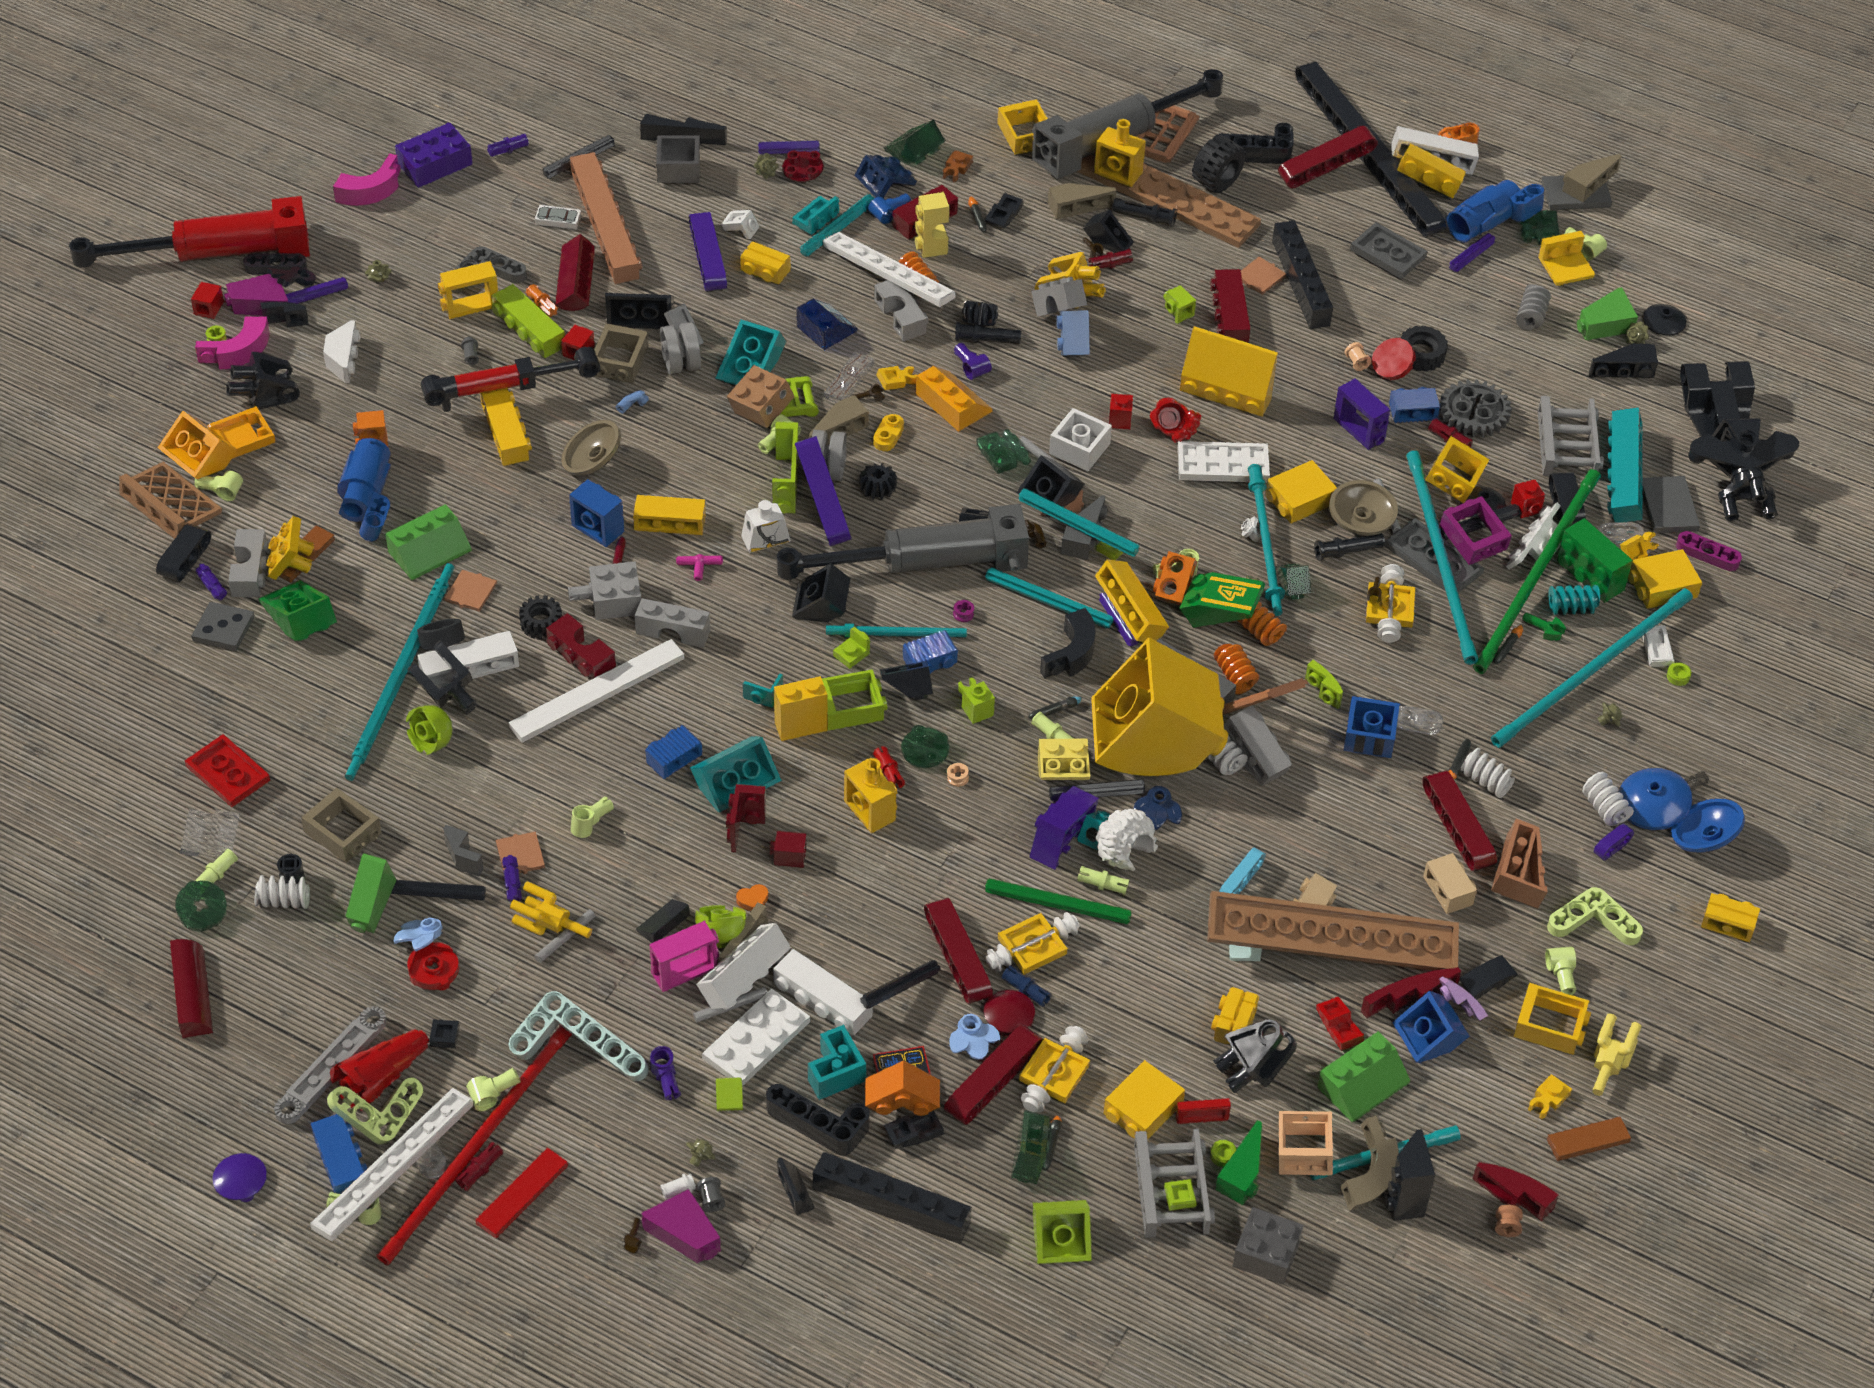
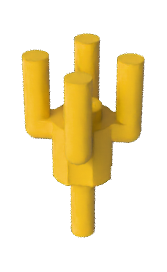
[510,881,592,938]

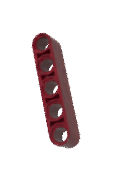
[1278,126,1378,189]
[1422,770,1497,871]
[924,897,993,1004]
[944,1024,1043,1125]

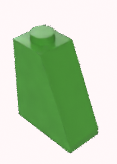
[1577,287,1638,340]
[345,853,396,933]

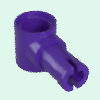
[954,343,992,380]
[650,1046,681,1101]

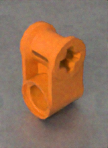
[1438,122,1480,145]

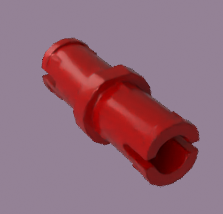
[873,746,905,789]

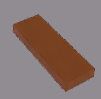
[279,525,335,583]
[1547,1116,1631,1161]

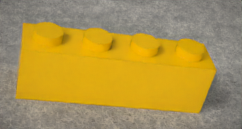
[480,388,532,466]
[1095,559,1169,642]

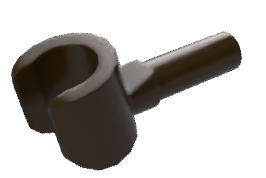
[1083,237,1104,258]
[852,384,885,401]
[1367,577,1382,603]
[624,1217,642,1254]

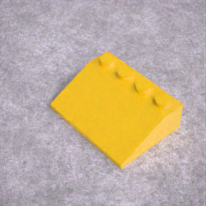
[1180,326,1278,417]

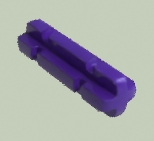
[195,564,227,601]
[502,855,522,902]

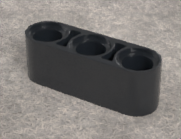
[1548,472,1586,526]
[156,523,212,582]

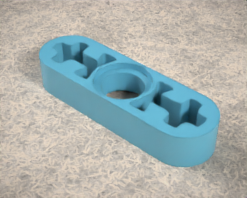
[1219,847,1266,894]

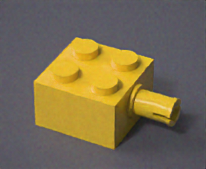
[1094,119,1146,187]
[844,758,898,834]

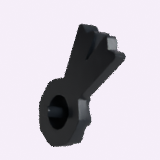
[267,267,316,287]

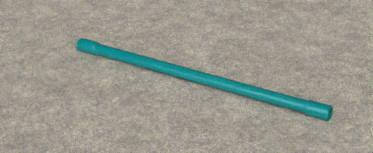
[1406,450,1478,665]
[1491,588,1693,748]

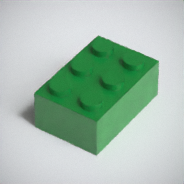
[1557,518,1633,603]

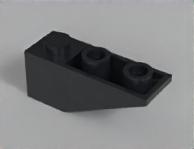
[1588,344,1658,378]

